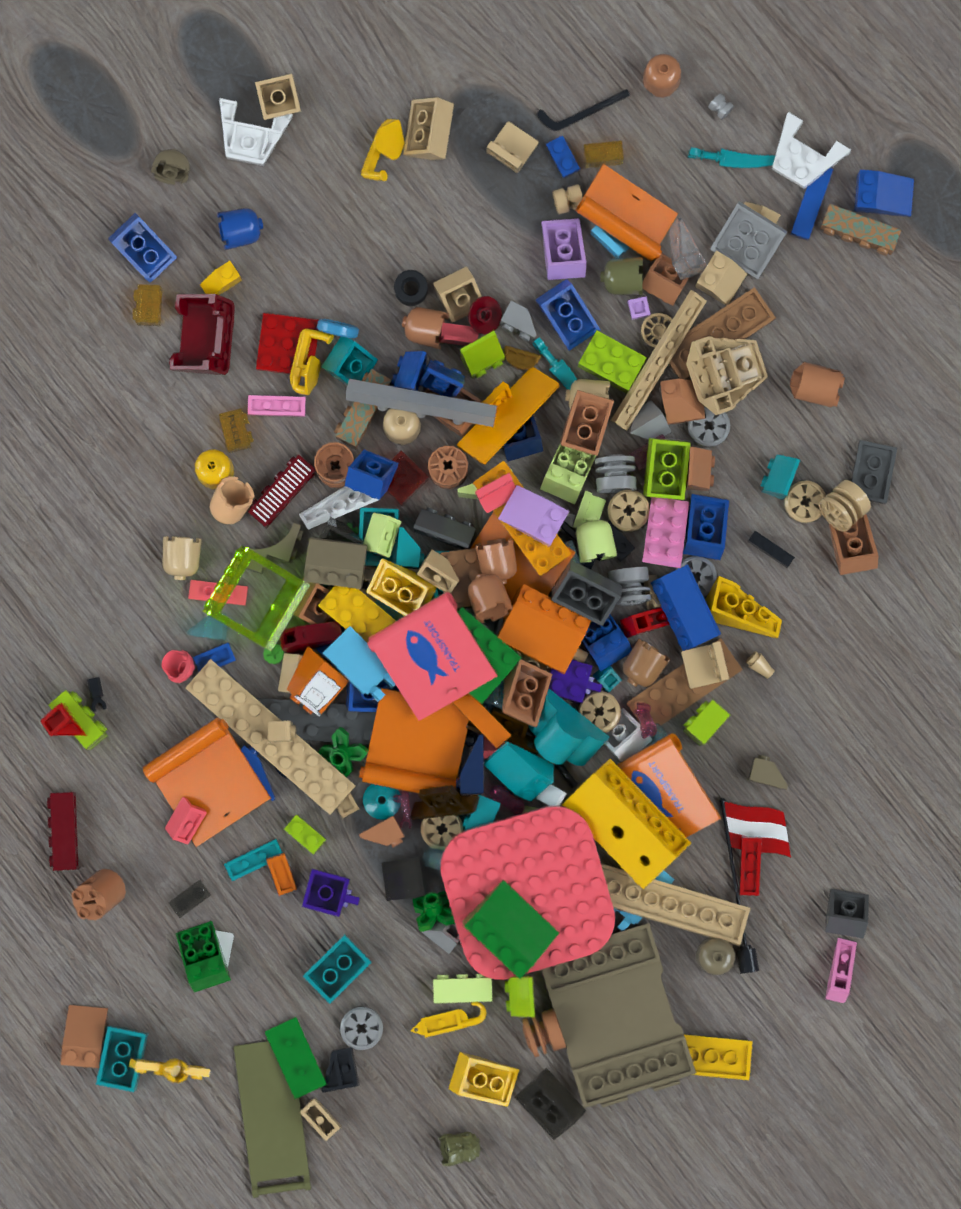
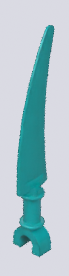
[688,147,776,168]
[532,337,577,390]

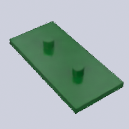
[265,1017,327,1099]

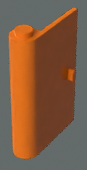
[576,164,678,261]

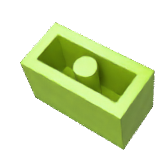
[284,814,327,854]

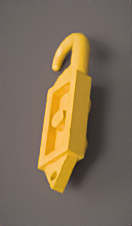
[411,1002,487,1038]

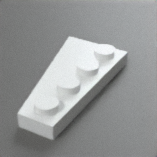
[299,486,378,529]

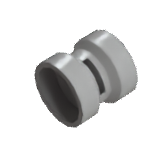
[708,93,734,120]

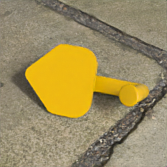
[361,119,404,181]
[290,329,334,395]

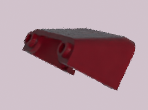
[169,294,235,375]

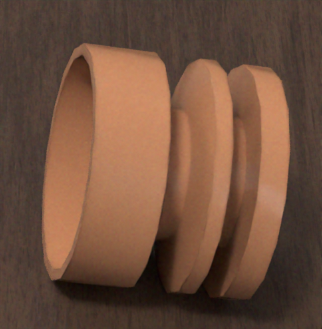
[314,442,354,488]
[428,446,468,489]
[522,1008,566,1057]

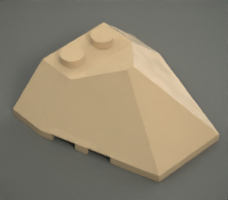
[686,336,768,415]

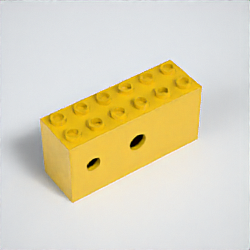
[562,759,691,889]

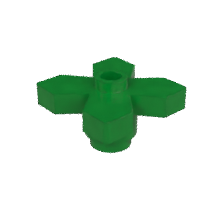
[318,727,369,778]
[412,891,455,932]

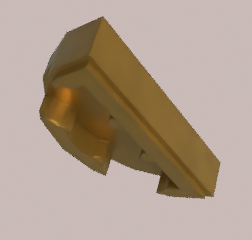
[504,345,542,370]

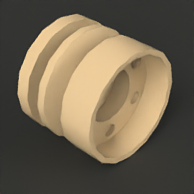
[819,480,871,532]

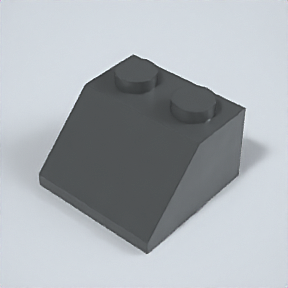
[825,889,869,939]

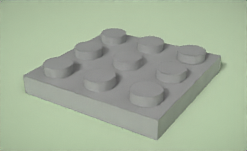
[710,201,788,279]

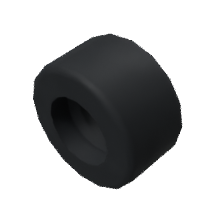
[394,270,428,306]

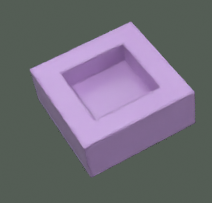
[628,296,651,320]

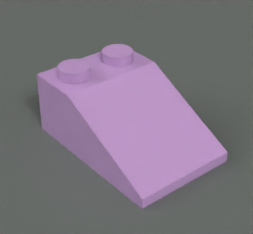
[542,218,586,280]
[498,485,569,547]

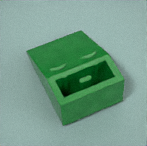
[176,921,231,993]

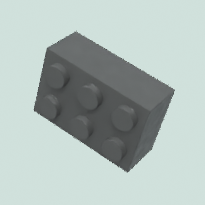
[551,560,622,626]

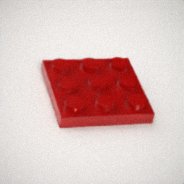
[256,313,319,374]

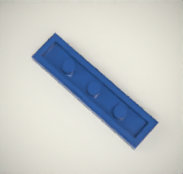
[791,168,833,240]

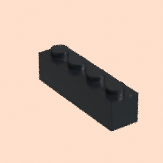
[747,531,795,568]

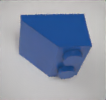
[345,450,399,500]

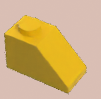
[200,261,242,295]

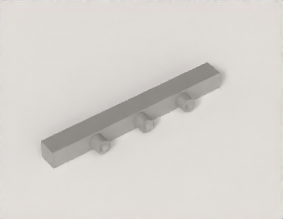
[346,379,497,427]

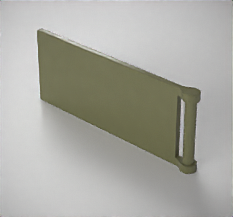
[234,1041,311,1198]

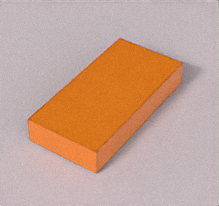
[266,852,297,896]

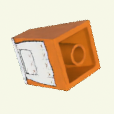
[287,646,349,717]

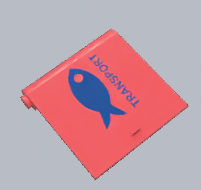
[368,592,498,721]

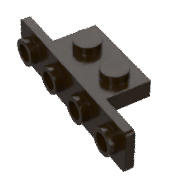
[466,706,539,754]
[410,785,480,820]

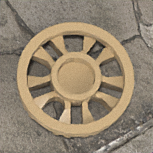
[641,313,673,348]

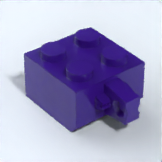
[548,660,602,703]
[302,869,360,917]

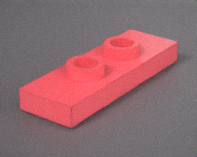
[188,580,248,606]

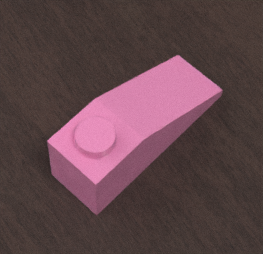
[825,938,857,1003]

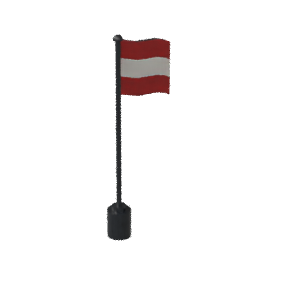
[719,798,791,974]

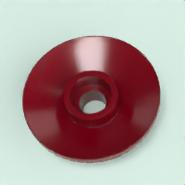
[468,296,502,334]

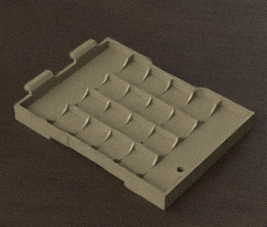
[541,923,696,1108]

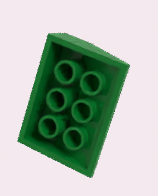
[457,607,522,704]
[462,880,559,979]

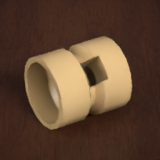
[553,184,583,214]

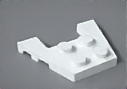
[220,98,293,166]
[772,112,851,189]

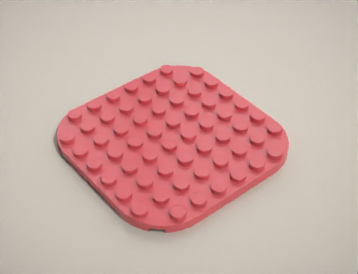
[440,806,615,980]

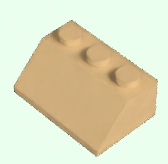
[403,97,454,160]

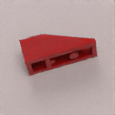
[620,607,670,638]

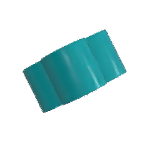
[529,689,609,766]

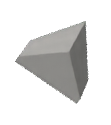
[630,400,671,439]

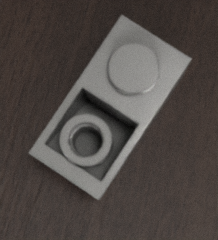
[500,301,536,341]
[422,921,460,954]

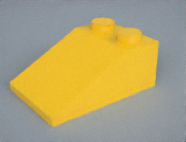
[366,559,437,616]
[448,1052,519,1107]

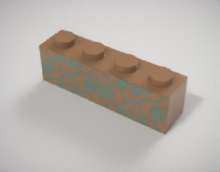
[820,204,901,256]
[334,369,392,449]

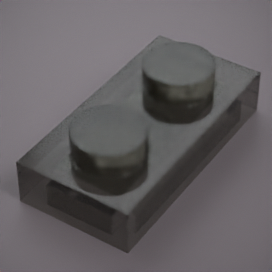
[169,880,211,918]

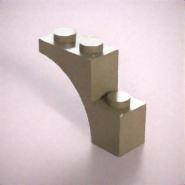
[239,523,304,574]

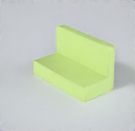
[573,491,606,530]
[363,513,401,558]

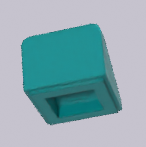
[593,666,622,693]

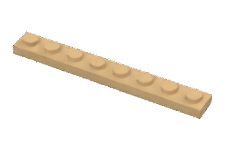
[611,290,707,431]

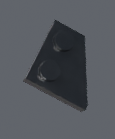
[322,1047,360,1093]

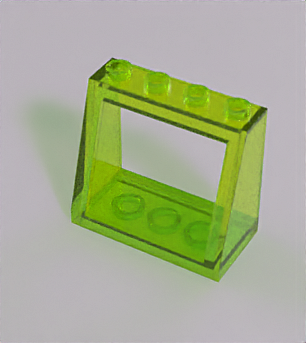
[202,545,310,651]

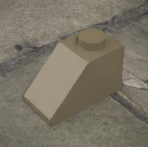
[748,755,788,790]

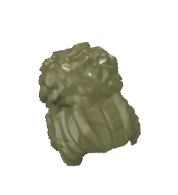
[438,1132,481,1166]

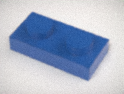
[546,135,580,179]
[193,643,236,672]

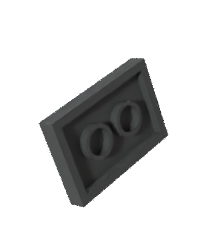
[851,440,897,504]

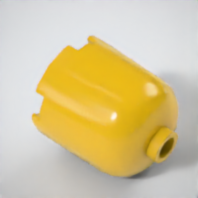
[195,449,234,489]

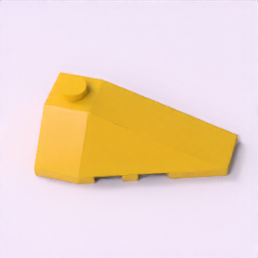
[705,576,782,638]

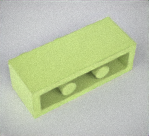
[433,974,492,1003]

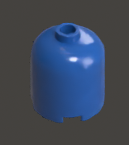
[217,208,263,250]

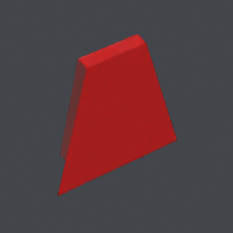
[40,702,87,737]

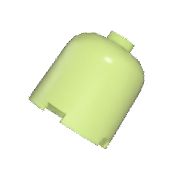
[576,517,617,563]

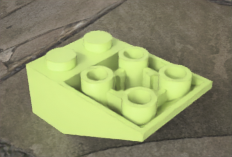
[540,445,596,504]

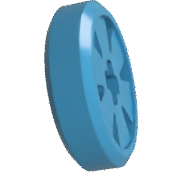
[317,319,359,339]

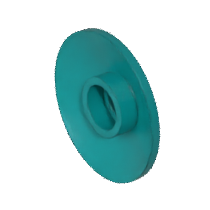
[363,784,401,820]

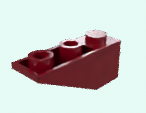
[279,622,342,654]

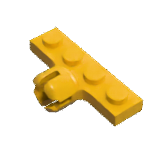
[129,1058,210,1083]

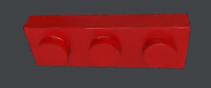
[739,836,762,896]

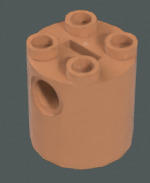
[790,362,845,408]
[71,869,126,920]

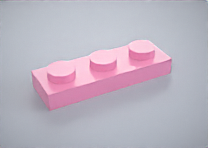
[248,395,306,417]

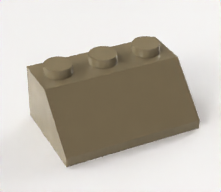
[304,537,367,589]

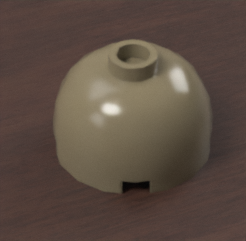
[151,149,190,185]

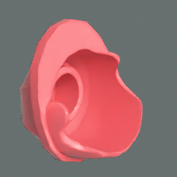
[161,650,195,683]

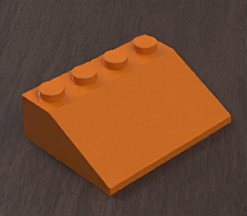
[497,584,591,674]

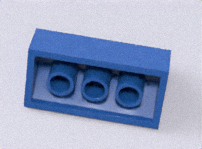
[650,565,721,651]

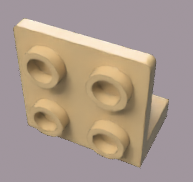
[487,122,539,173]
[681,641,729,689]

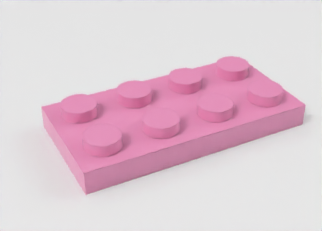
[642,497,689,568]

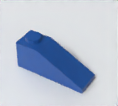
[241,745,276,801]

